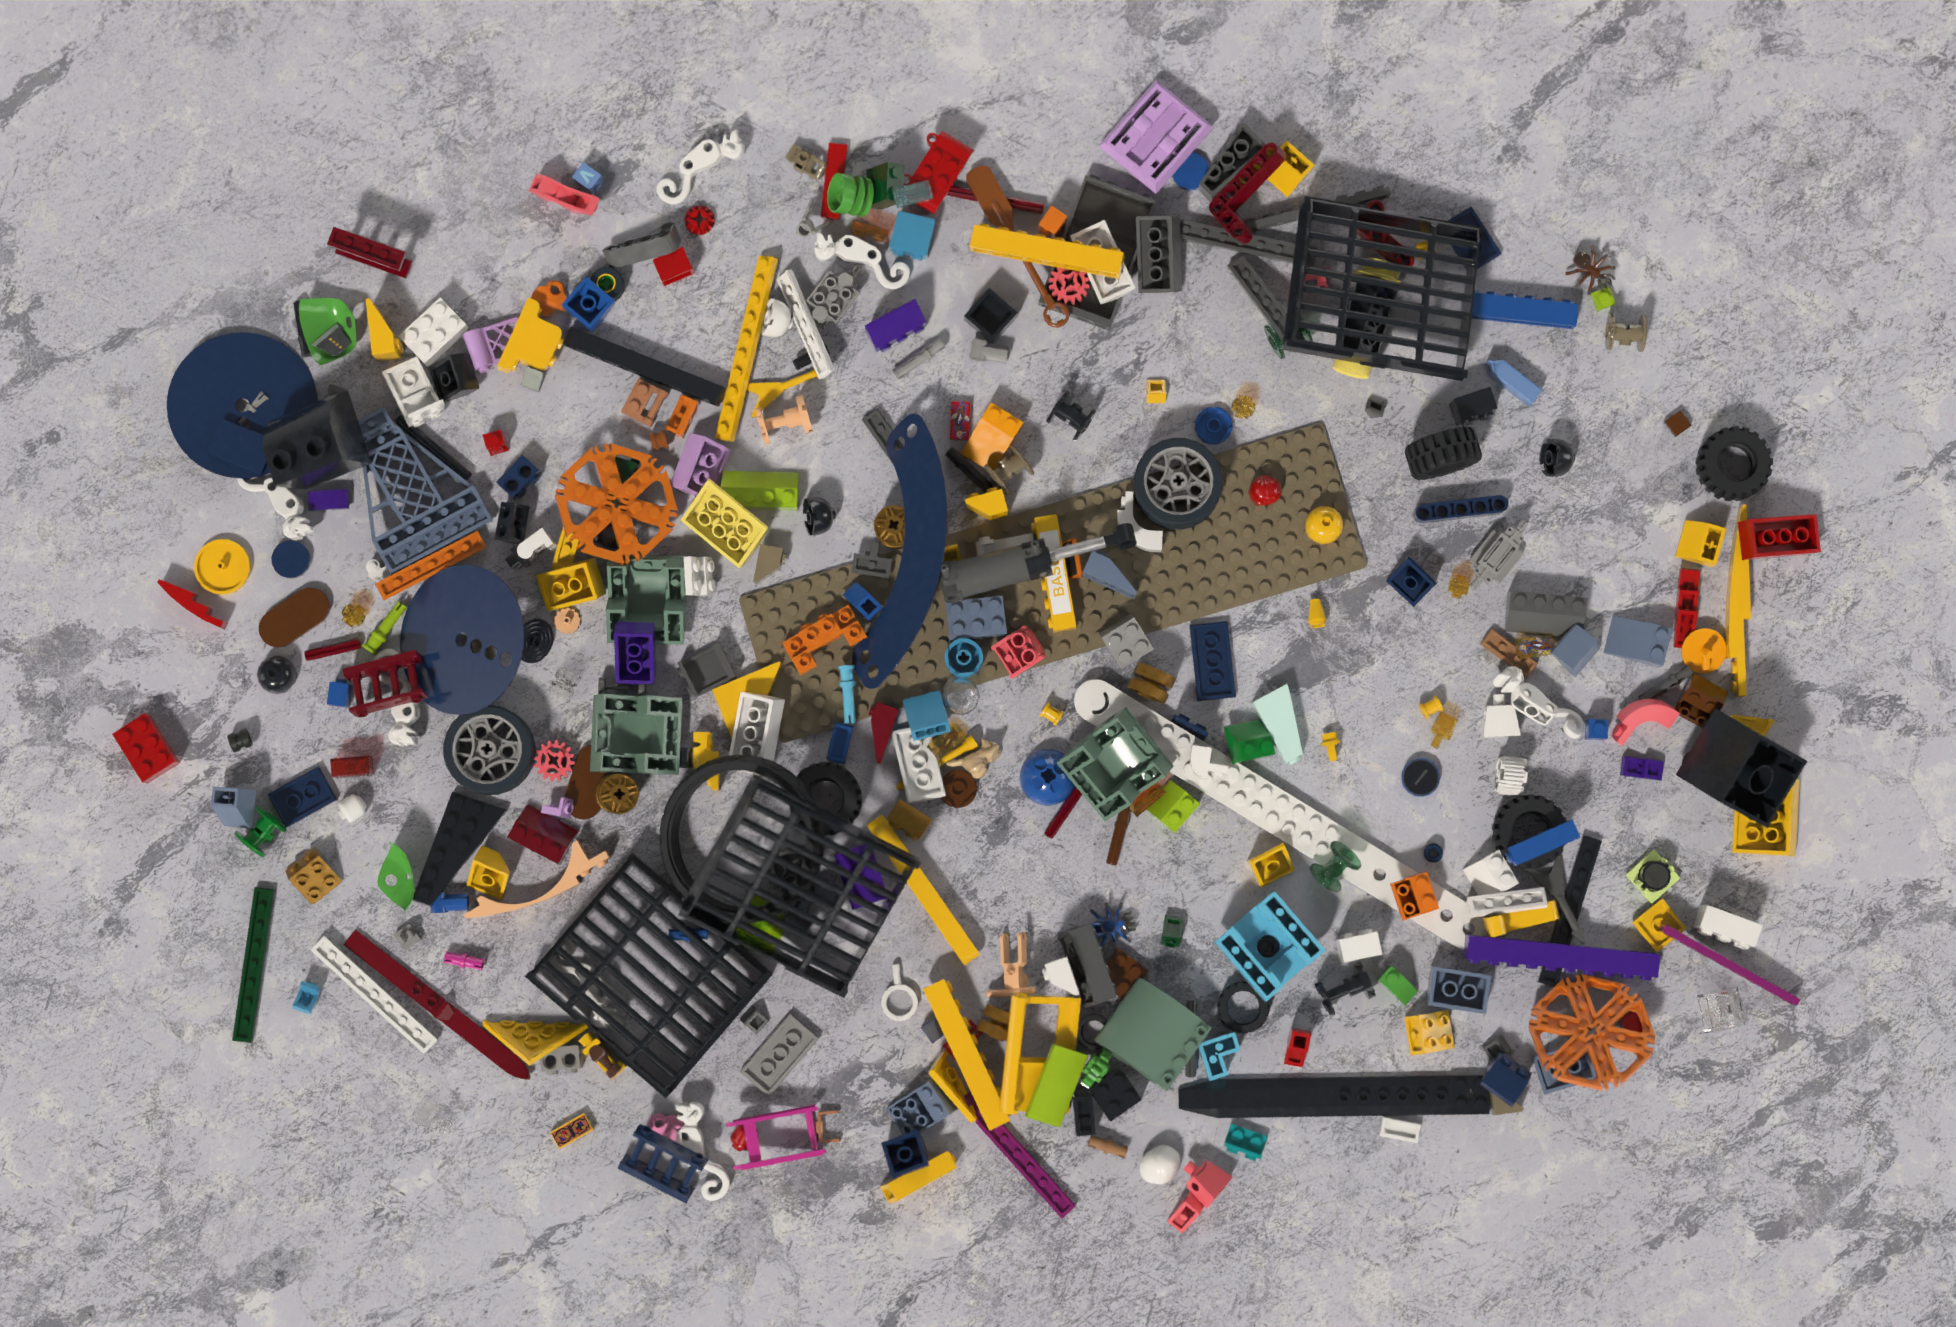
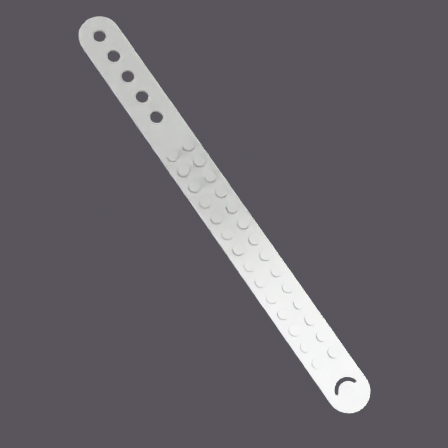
[1074,679,1487,950]

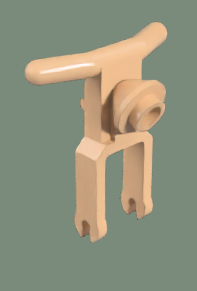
[986,932,1035,998]

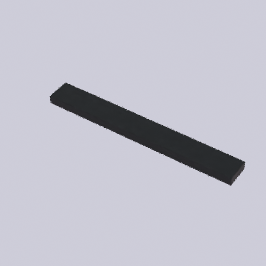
[1537,835,1602,987]

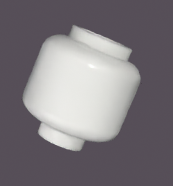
[337,794,367,823]

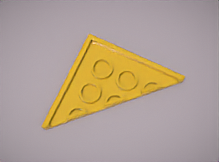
[712,661,782,739]
[483,1020,588,1066]

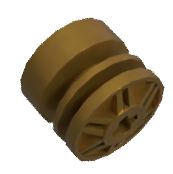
[874,505,905,549]
[594,773,639,814]

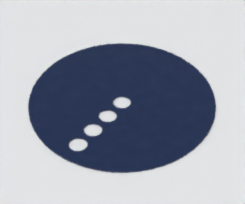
[167,332,318,479]
[400,565,525,715]

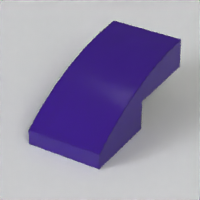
[308,489,349,511]
[1620,756,1664,781]

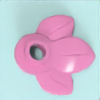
[648,1113,684,1142]

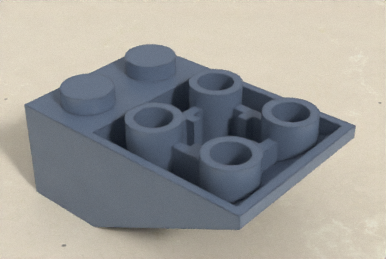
[886,1079,958,1135]

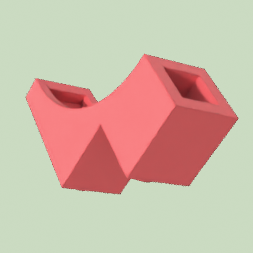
[529,174,600,216]

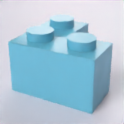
[1198,1031,1241,1081]

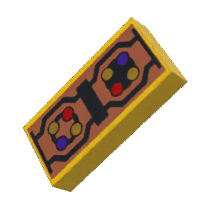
[550,1113,594,1149]

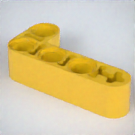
[1483,899,1560,937]

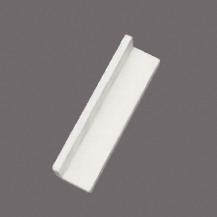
[1465,887,1548,918]

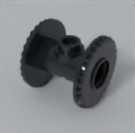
[1046,391,1096,441]

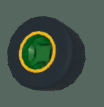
[590,267,625,301]

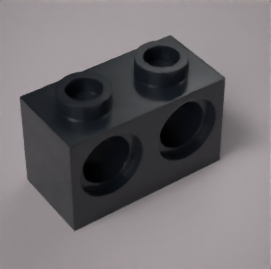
[494,502,530,544]
[1072,1095,1096,1137]

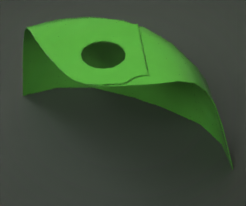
[299,298,356,366]
[377,841,415,912]

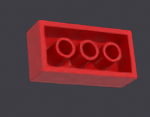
[1738,514,1821,560]

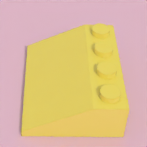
[681,479,769,568]

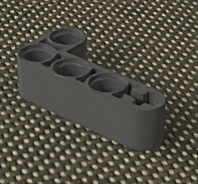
[603,222,681,269]

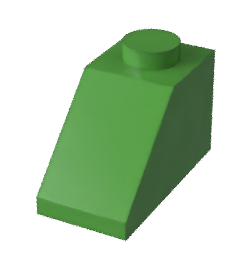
[1376,965,1418,1006]

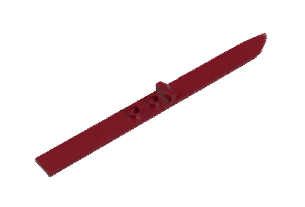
[343,929,530,1080]

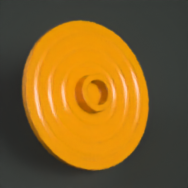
[1681,628,1727,674]

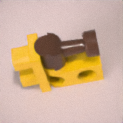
[578,1033,627,1079]

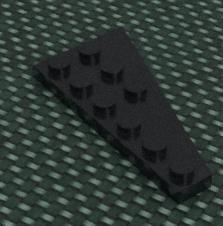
[412,792,507,907]

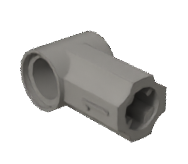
[969,339,1009,363]

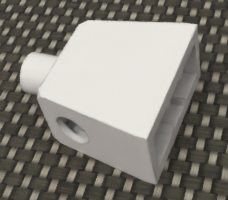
[1481,694,1521,738]

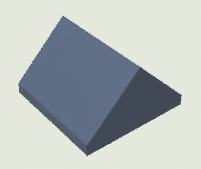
[1550,624,1600,677]

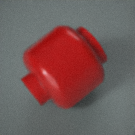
[730,1124,759,1152]

